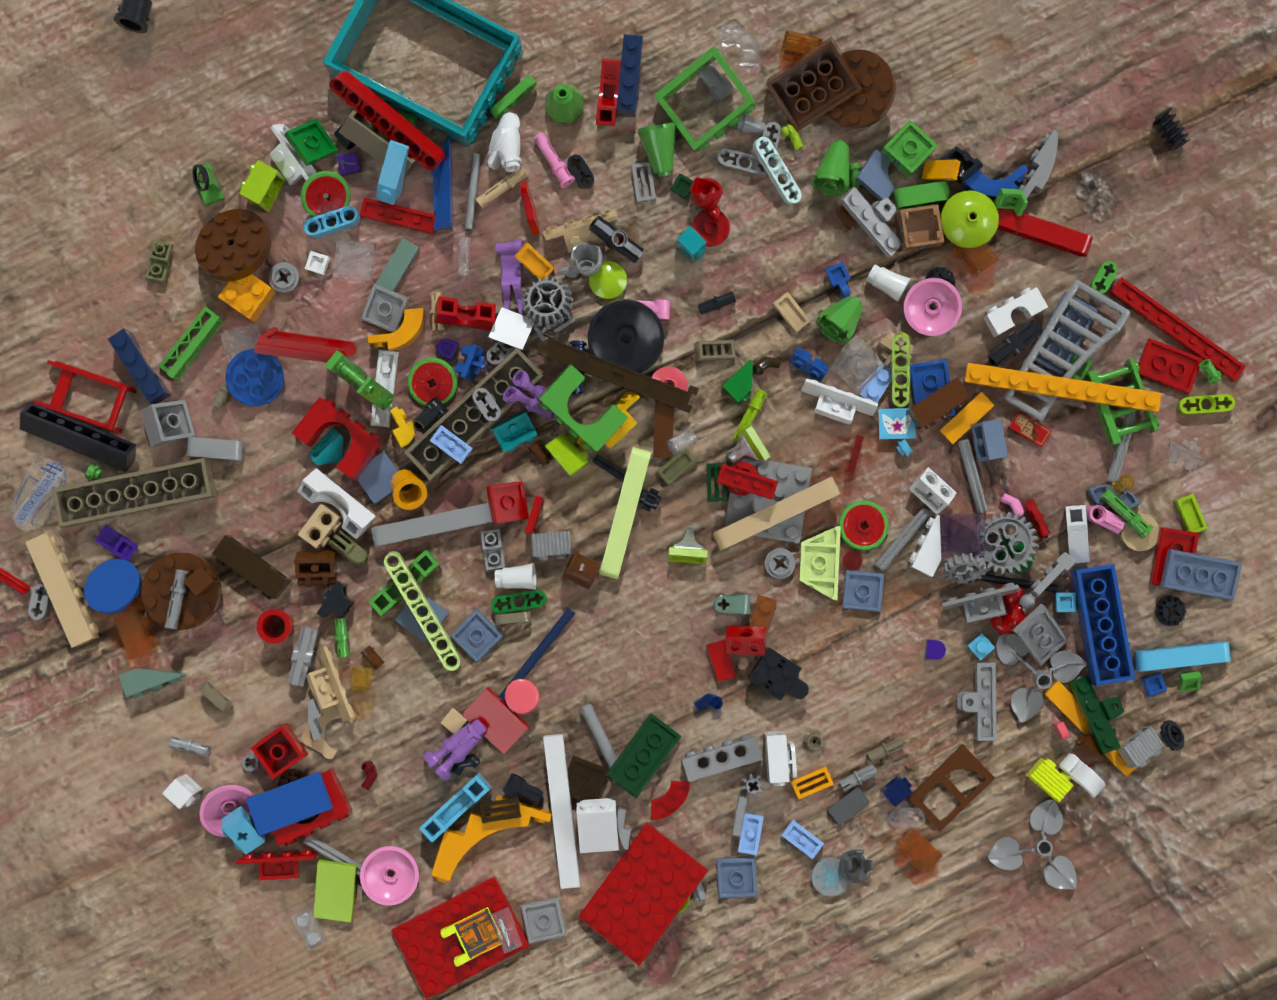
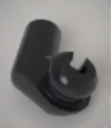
[452,754,480,776]

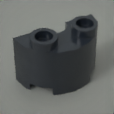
[940,146,983,184]

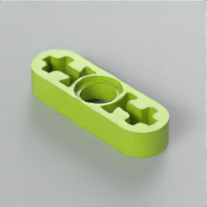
[1177,394,1235,415]

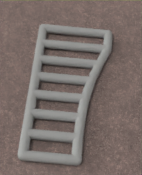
[1004,280,1130,421]

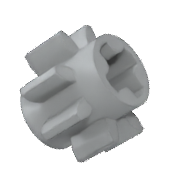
[741,773,765,798]

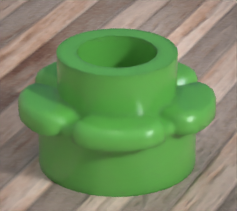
[85,464,102,481]

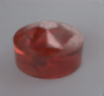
[842,551,862,570]

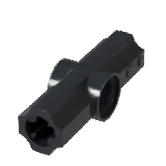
[588,216,644,263]
[987,320,1042,367]

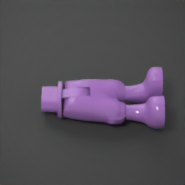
[503,370,555,420]
[423,719,487,781]

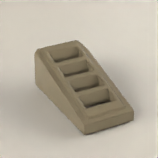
[694,340,736,362]

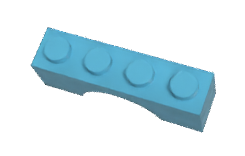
[419,773,492,842]

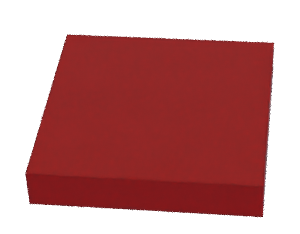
[486,481,529,525]

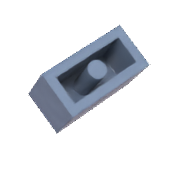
[971,419,1008,462]

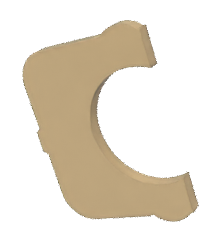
[301,705,357,759]

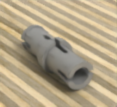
[169,736,211,758]

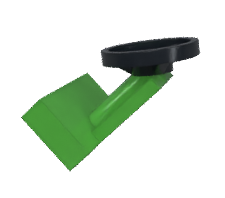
[192,163,225,206]

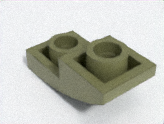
[145,240,173,284]

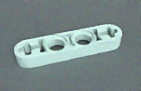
[753,137,801,205]

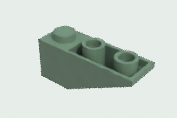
[118,668,186,699]

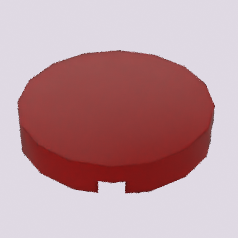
[692,209,730,247]

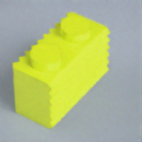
[1026,758,1074,803]

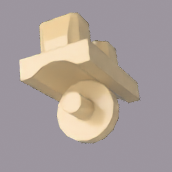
[877,332,914,366]

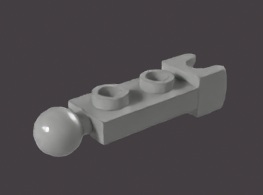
[1020,552,1076,609]

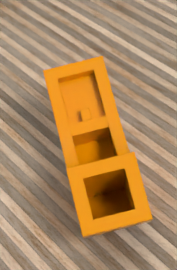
[368,308,426,351]

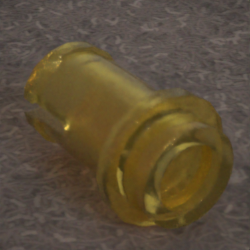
[1112,475,1134,493]

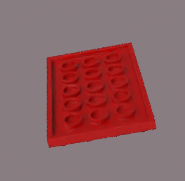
[578,822,709,966]
[391,875,530,1000]

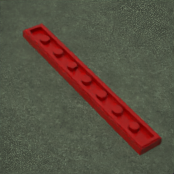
[1109,277,1246,382]

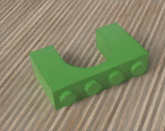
[538,365,628,452]

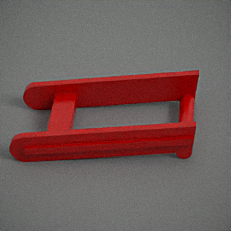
[254,327,357,363]
[33,360,137,434]

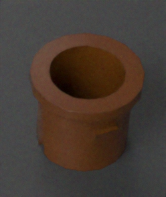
[561,549,601,589]

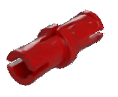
[1022,498,1051,538]

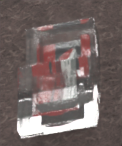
[490,907,522,954]

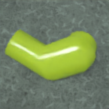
[781,124,804,151]

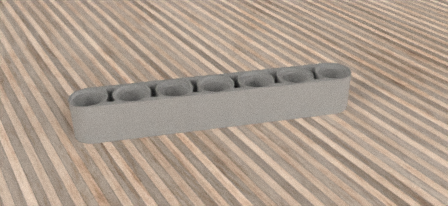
[371,503,492,547]

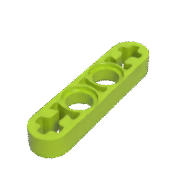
[892,332,910,407]

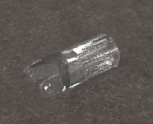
[666,422,710,455]

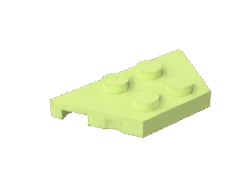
[799,526,841,600]

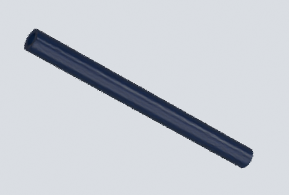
[499,608,576,703]

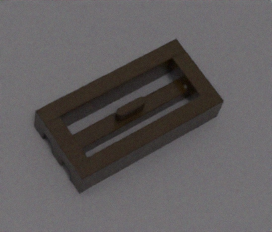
[480,797,521,823]

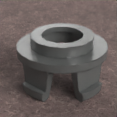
[840,849,874,883]

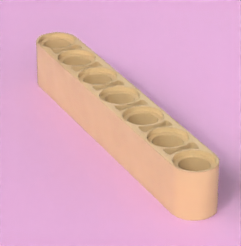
[712,477,841,551]

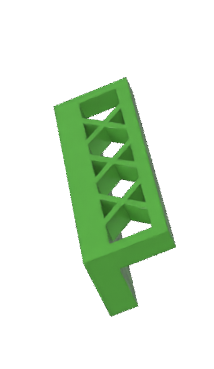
[159,306,224,381]

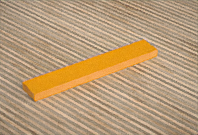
[1043,680,1137,777]

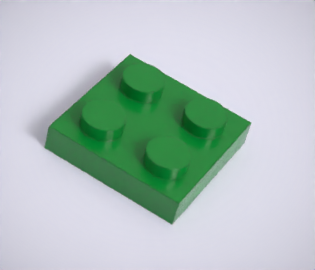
[284,119,338,166]

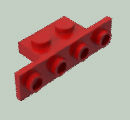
[236,849,318,881]

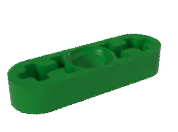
[491,590,547,613]

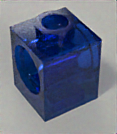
[880,775,913,807]

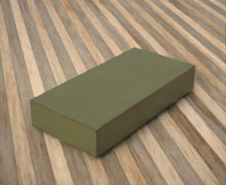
[657,447,698,486]

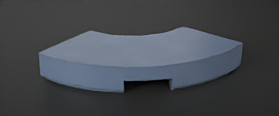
[1087,484,1140,509]

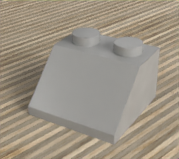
[141,400,195,447]

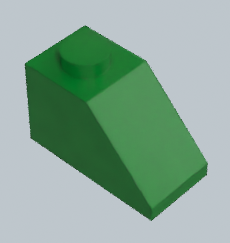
[722,360,753,404]

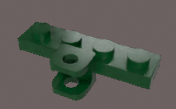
[1068,676,1124,755]

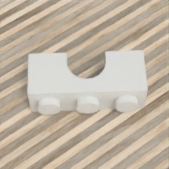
[983,287,1048,337]

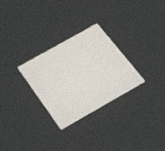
[488,308,534,350]

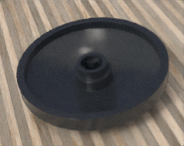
[587,299,664,373]

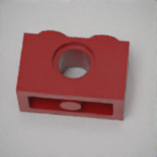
[725,626,767,656]

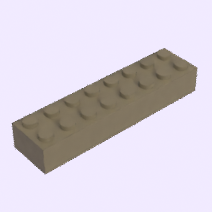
[404,347,545,482]
[52,458,217,528]

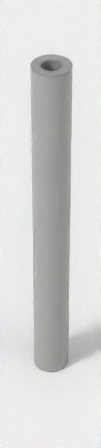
[465,153,481,230]

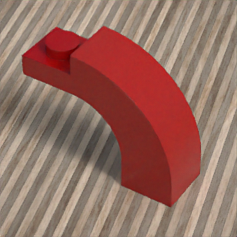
[596,58,621,126]

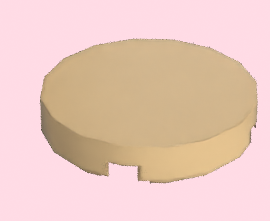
[1120,513,1159,551]

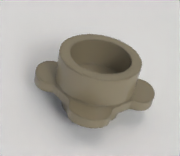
[803,730,826,753]

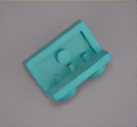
[491,410,537,452]

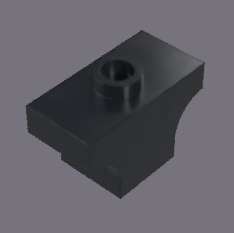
[316,581,355,618]

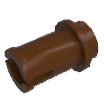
[529,441,552,466]
[361,645,385,670]

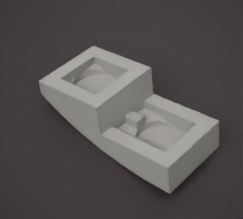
[308,698,325,741]
[617,806,631,850]

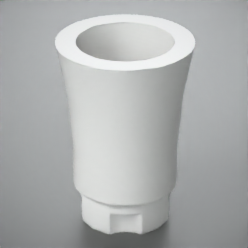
[866,264,911,302]
[495,563,537,590]

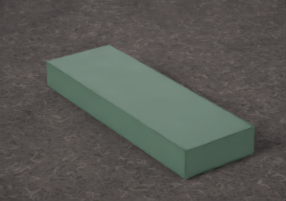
[375,238,420,291]

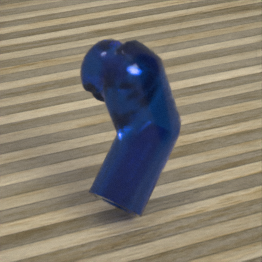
[694,693,723,710]

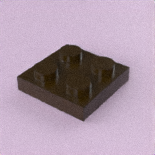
[567,755,609,801]

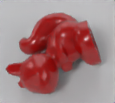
[990,586,1029,635]

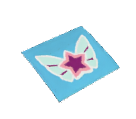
[878,408,916,439]

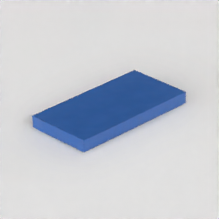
[246,771,334,836]

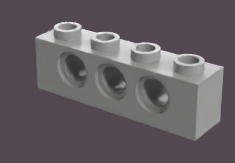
[681,733,763,782]

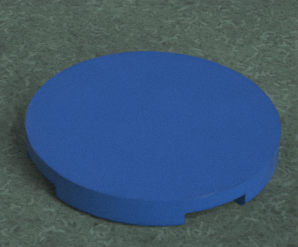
[225,349,284,406]
[84,559,142,615]

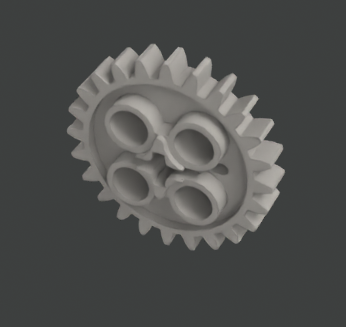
[975,512,1039,575]

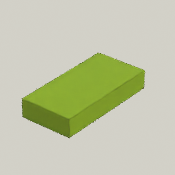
[1174,493,1208,533]

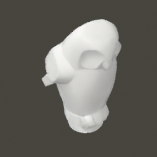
[488,112,522,172]

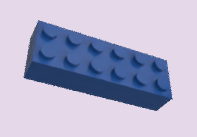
[1070,564,1135,686]

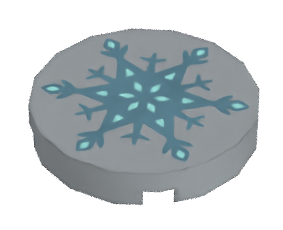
[811,856,849,897]

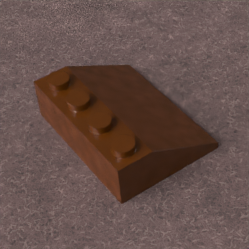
[766,36,862,132]

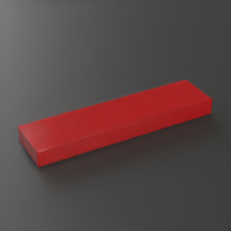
[359,198,435,235]

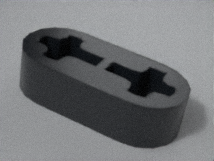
[567,154,594,189]

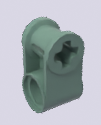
[713,594,751,614]

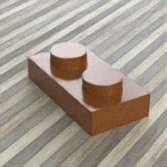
[749,594,777,635]

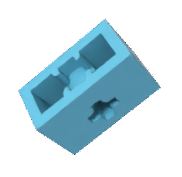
[221,806,265,854]

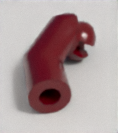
[361,761,378,791]

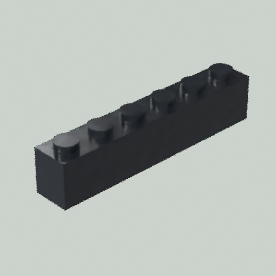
[20,402,137,472]

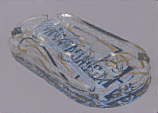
[10,458,67,531]

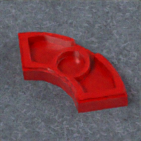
[520,181,540,235]
[651,781,690,820]

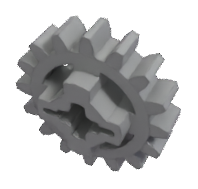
[943,553,987,584]

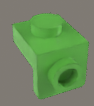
[994,188,1028,216]

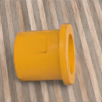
[390,469,427,510]

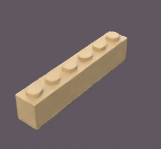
[25,533,99,648]

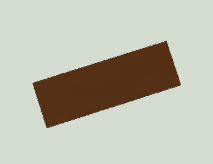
[653,400,674,458]

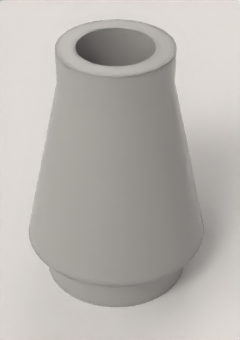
[736,114,765,134]

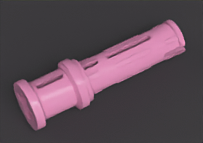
[534,133,575,188]

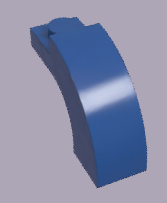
[961,165,1028,200]

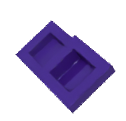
[95,524,139,561]

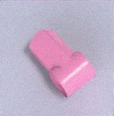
[636,299,670,321]
[1086,505,1125,534]

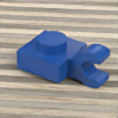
[825,262,851,298]

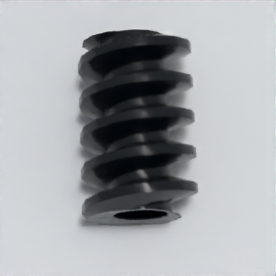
[1152,107,1191,151]

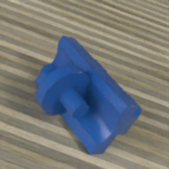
[455,344,488,382]

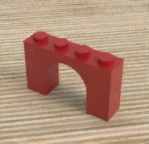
[292,397,383,481]
[272,768,353,846]

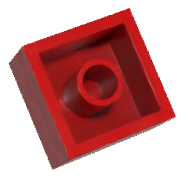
[251,723,309,780]

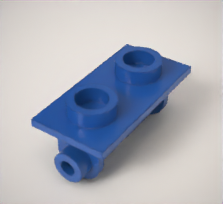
[788,348,829,382]

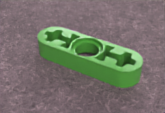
[490,75,537,120]

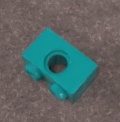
[676,226,707,262]

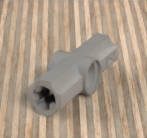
[288,626,319,687]

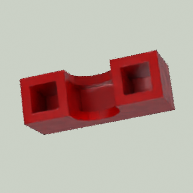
[434,296,496,331]

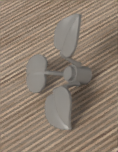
[996,634,1087,723]
[988,799,1077,890]

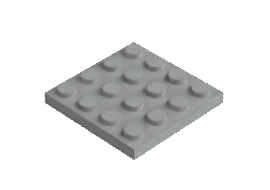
[724,456,812,544]

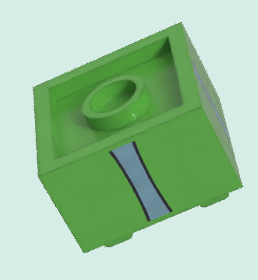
[881,120,938,179]

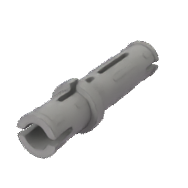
[164,569,189,629]

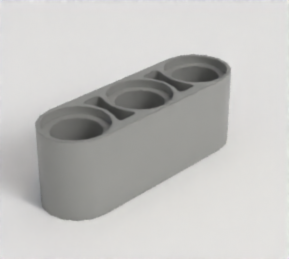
[186,437,244,461]

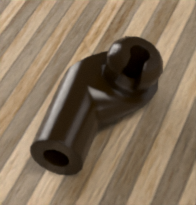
[754,357,781,375]

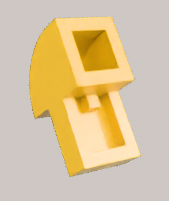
[389,406,415,448]

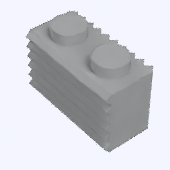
[531,531,572,561]
[1116,726,1165,769]

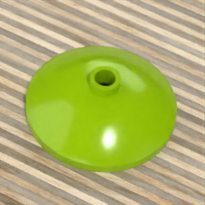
[941,191,999,248]

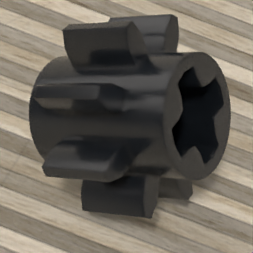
[639,488,662,512]

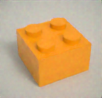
[218,274,276,322]

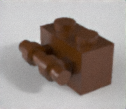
[294,550,337,587]

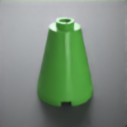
[638,123,676,177]
[811,140,849,196]

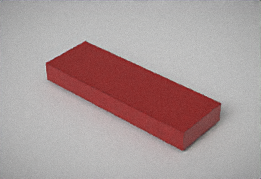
[716,464,778,500]

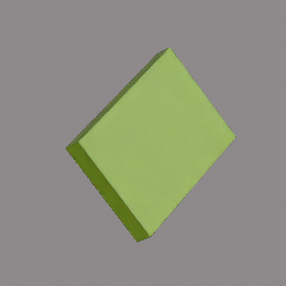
[313,860,357,922]

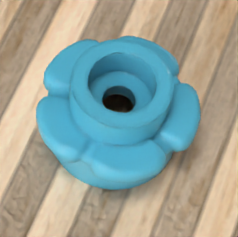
[896,439,913,457]

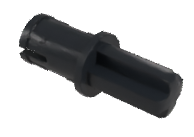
[698,291,736,315]

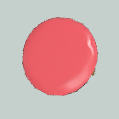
[505,679,539,714]

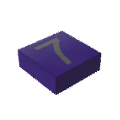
[337,152,361,176]

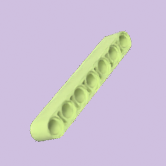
[599,447,651,580]
[384,551,460,671]

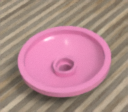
[904,278,962,336]
[199,785,255,837]
[360,846,419,905]

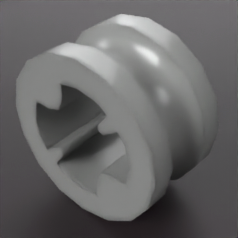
[242,753,261,772]

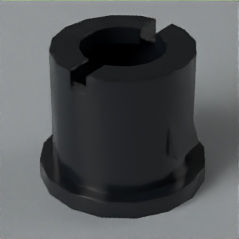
[113,0,153,33]

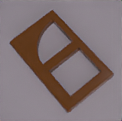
[908,744,995,832]

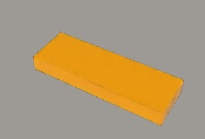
[939,391,995,445]

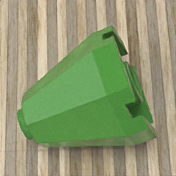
[545,84,584,124]
[816,297,863,345]

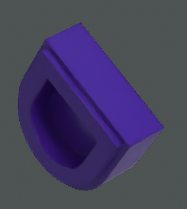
[437,339,459,361]
[925,639,946,660]

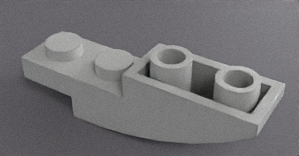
[1019,130,1058,198]

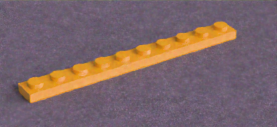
[964,363,1162,413]

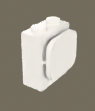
[764,731,797,786]
[576,798,619,853]

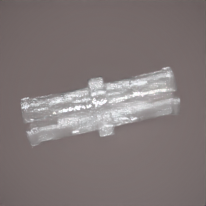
[456,237,471,277]

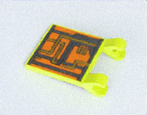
[440,907,503,967]

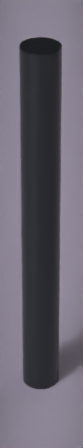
[980,574,1058,593]

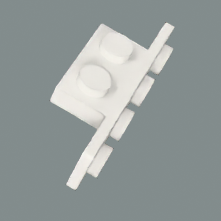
[269,124,317,185]
[801,379,878,425]

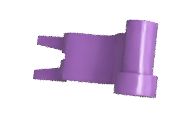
[496,239,524,314]

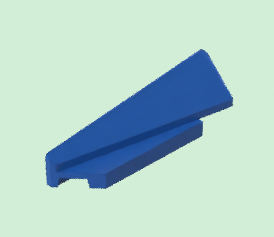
[433,137,454,231]

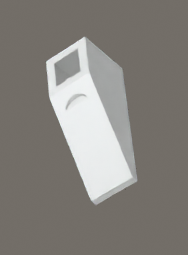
[1065,505,1090,563]
[908,515,941,577]

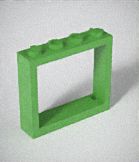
[654,46,758,152]

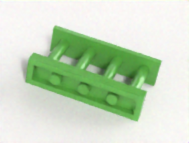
[325,350,395,410]
[1085,358,1159,446]

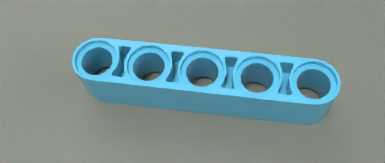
[1134,641,1231,671]

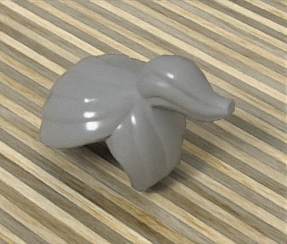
[558,243,603,278]

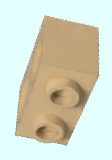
[298,504,342,549]

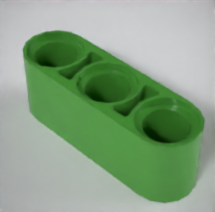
[893,181,950,210]

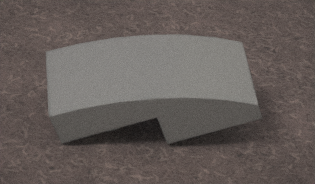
[481,529,506,572]

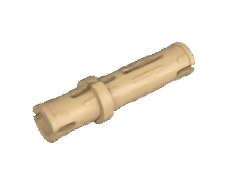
[475,166,528,209]

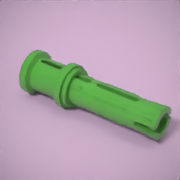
[1100,489,1154,539]

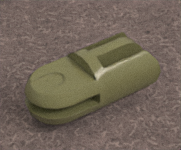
[327,530,368,566]

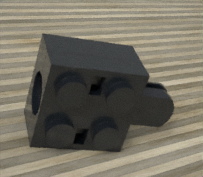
[747,646,809,701]

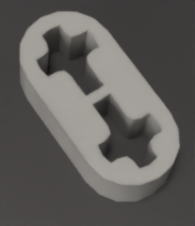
[473,388,501,422]
[28,584,51,620]

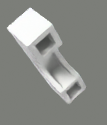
[297,468,376,539]

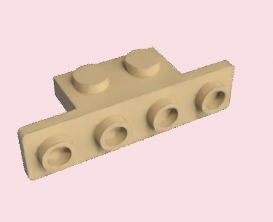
[543,210,618,253]
[306,646,353,723]

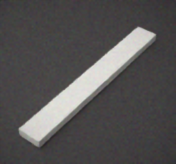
[543,734,580,889]

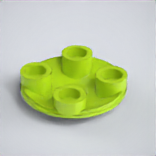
[589,261,627,299]

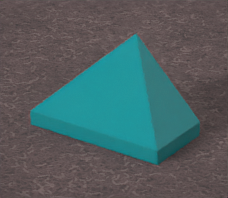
[308,427,343,465]

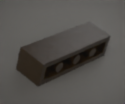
[212,535,291,600]

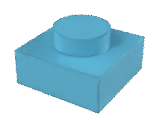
[1054,593,1076,612]
[967,633,995,660]

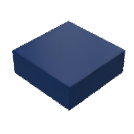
[1141,672,1167,697]

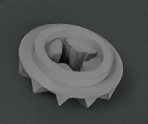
[269,262,300,293]
[765,548,795,579]

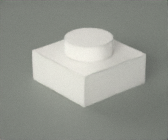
[305,251,330,276]

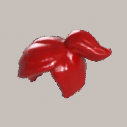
[690,177,723,219]

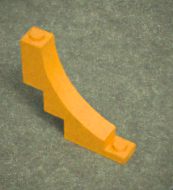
[431,795,552,882]

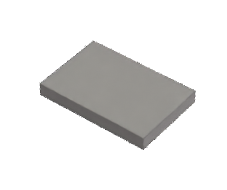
[1013,604,1068,666]

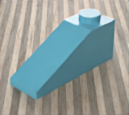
[376,140,409,205]

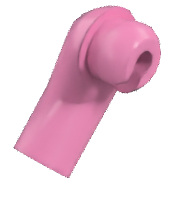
[1000,493,1024,519]

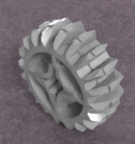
[521,276,573,327]

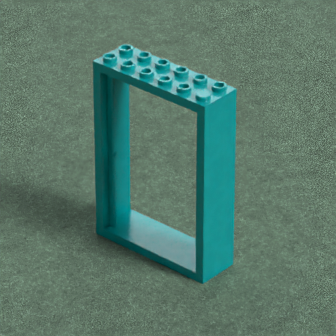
[323,0,523,147]

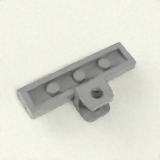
[839,187,903,258]
[956,662,997,741]

